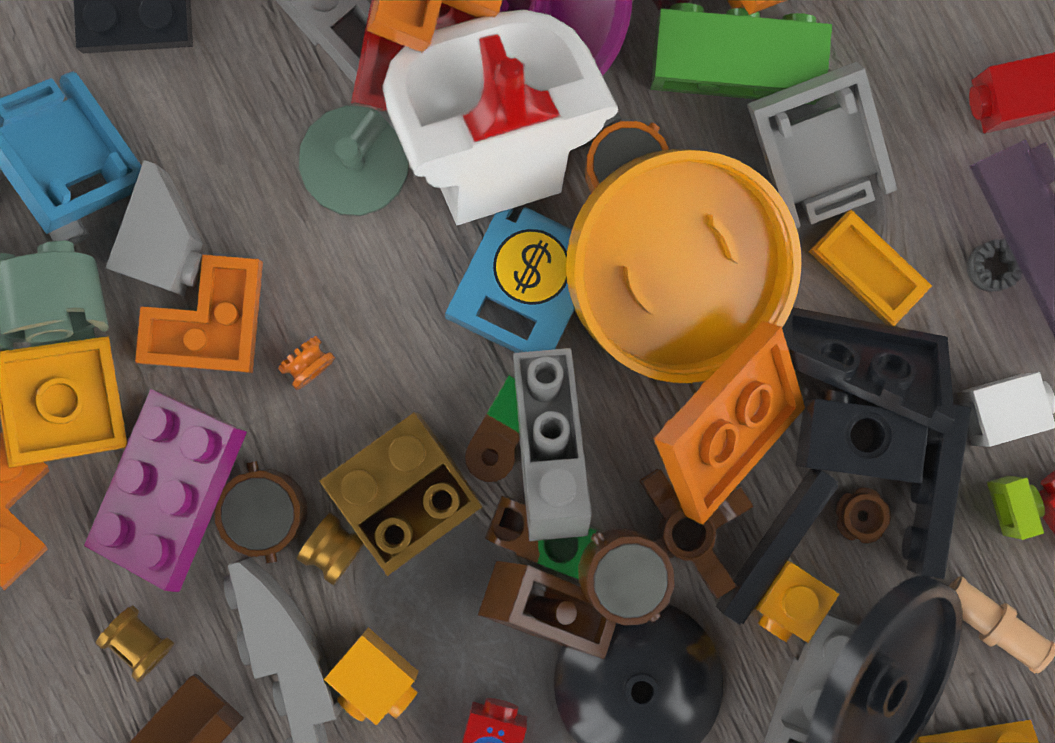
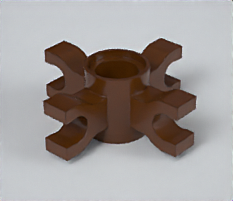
[638,468,753,599]

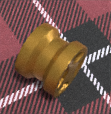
[296,513,364,586]

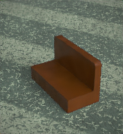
[129,674,244,743]

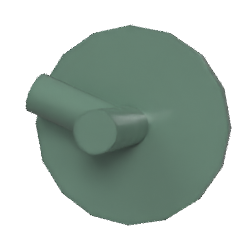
[299,105,409,216]

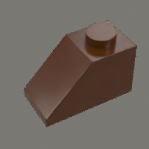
[478,561,616,659]

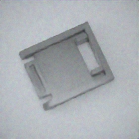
[747,62,897,229]

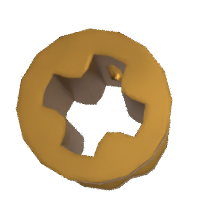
[96,605,175,682]

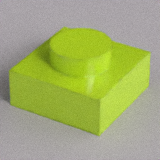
[987,476,1045,540]

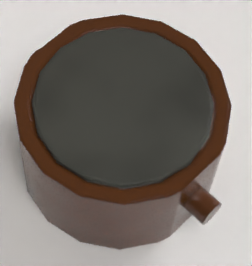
[215,461,307,564]
[578,529,674,625]

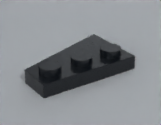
[782,307,955,435]

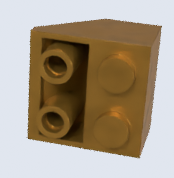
[319,412,483,576]

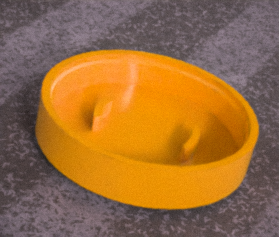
[566,149,802,383]

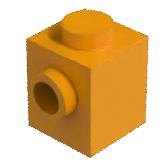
[755,560,840,643]
[324,627,419,726]

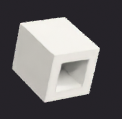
[956,372,1055,447]

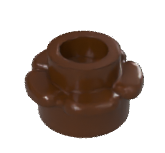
[835,488,891,544]

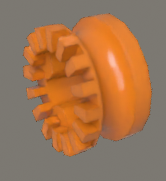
[278,336,335,390]

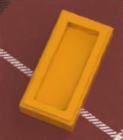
[808,210,932,326]

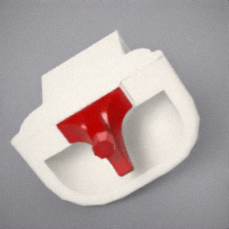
[383,10,618,226]

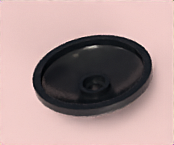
[554,604,723,743]

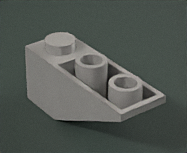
[513,348,591,541]

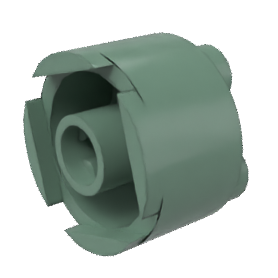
[0,241,109,351]

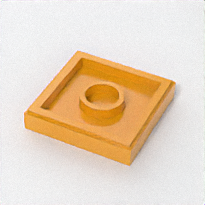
[0,336,127,468]

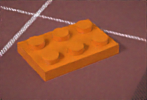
[654,321,805,525]

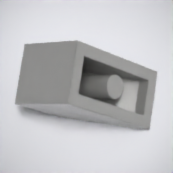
[106,160,203,296]

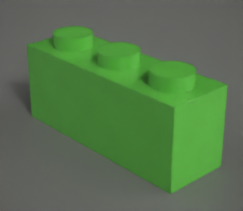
[650,3,832,105]

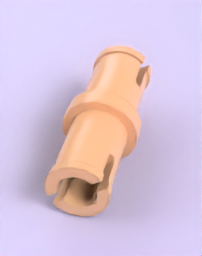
[949,576,1055,674]

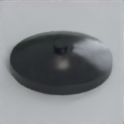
[807,575,963,743]

